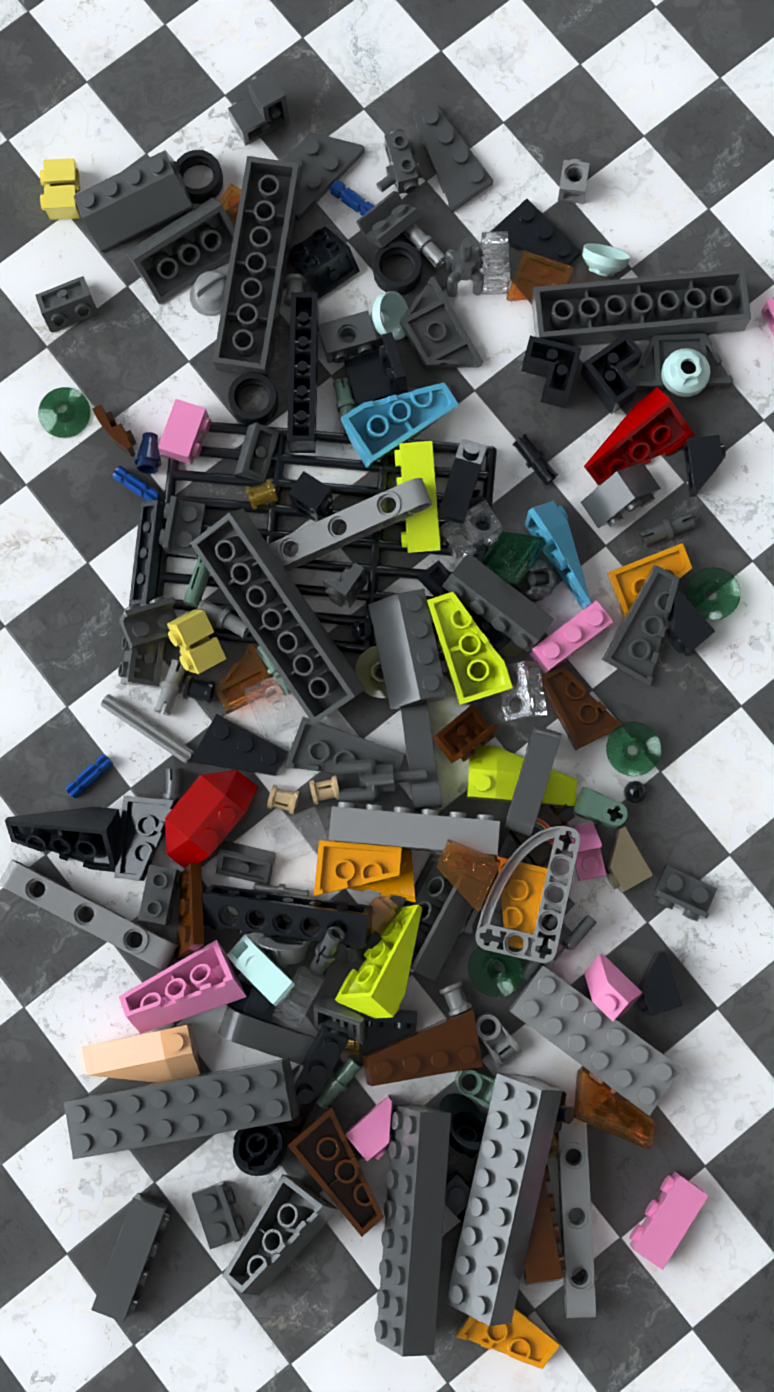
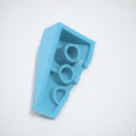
[341,383,459,468]
[524,501,591,610]

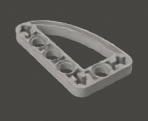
[475,826,580,963]

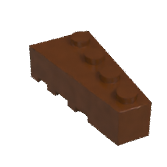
[362,1009,483,1086]
[287,1106,384,1237]
[524,1164,566,1286]

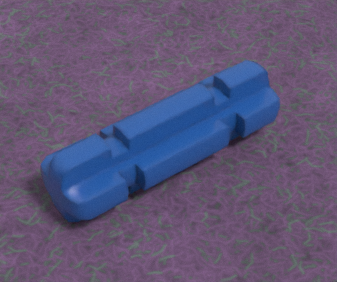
[330,180,374,216]
[112,466,161,501]
[65,754,113,798]

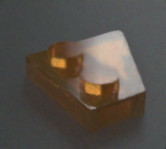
[506,250,573,302]
[214,644,276,714]
[437,839,500,911]

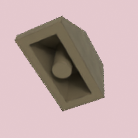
[606,827,653,892]

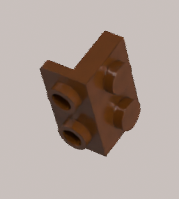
[431,704,499,763]

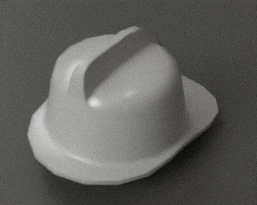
[190,265,229,315]
[257,936,313,968]

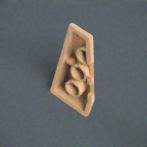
[82,1023,202,1083]

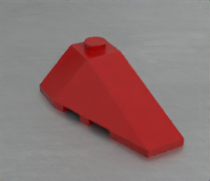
[584,387,695,486]

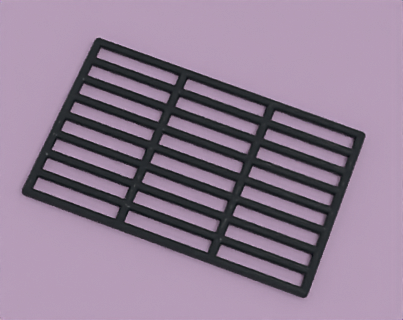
[155,422,497,661]

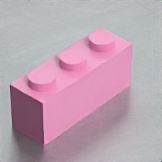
[529,600,613,674]
[629,1172,709,1270]

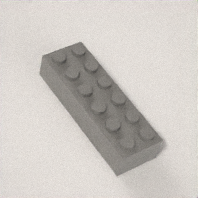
[329,802,500,858]
[508,965,682,1116]

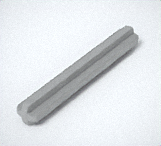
[100,694,194,763]

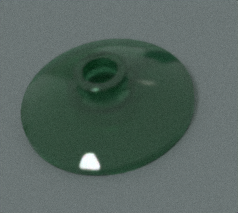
[38,387,91,438]
[686,567,741,620]
[606,722,661,777]
[468,942,523,998]

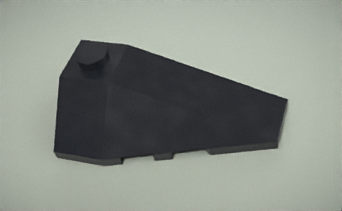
[5,807,121,872]

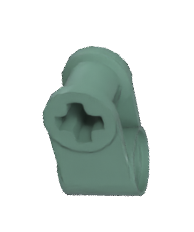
[572,787,628,829]
[455,1069,496,1108]

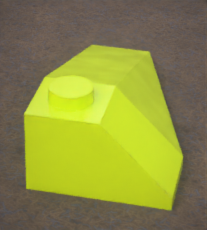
[335,905,422,1018]

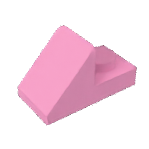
[568,822,606,881]

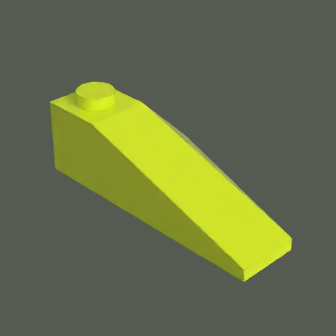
[427,592,513,705]
[466,745,577,807]

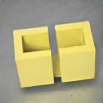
[40,158,81,220]
[167,609,226,674]

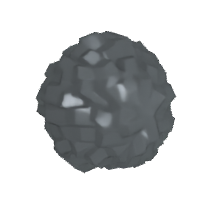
[514,558,557,601]

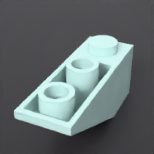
[227,934,295,1006]

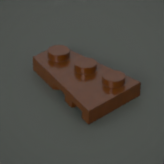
[537,666,624,751]
[175,863,204,960]

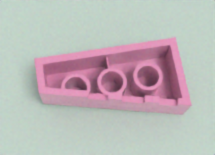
[119,940,247,1034]

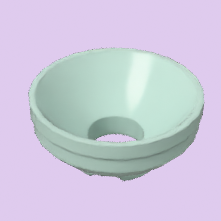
[582,243,630,277]
[370,291,409,340]
[661,348,710,397]

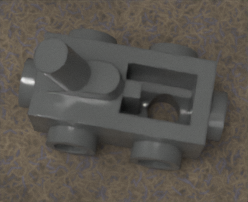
[376,129,422,194]

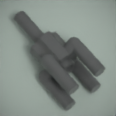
[445,238,484,297]
[336,759,428,802]
[518,897,597,981]

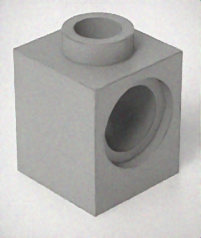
[558,159,590,204]

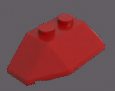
[165,769,258,869]

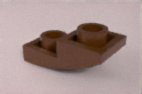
[92,404,137,457]

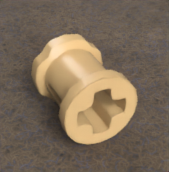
[309,775,340,805]
[267,785,300,815]

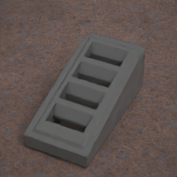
[313,994,366,1044]

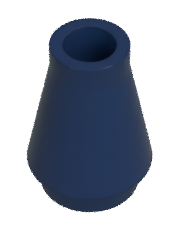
[135,432,161,474]

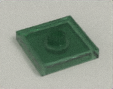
[481,531,546,584]

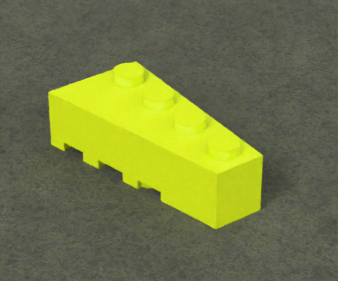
[394,441,441,553]

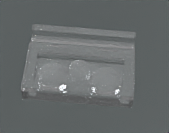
[244,675,300,739]
[264,806,329,865]

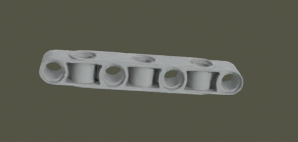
[268,478,432,572]
[0,859,178,970]
[556,1113,596,1318]

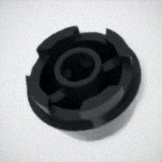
[233,1123,287,1176]

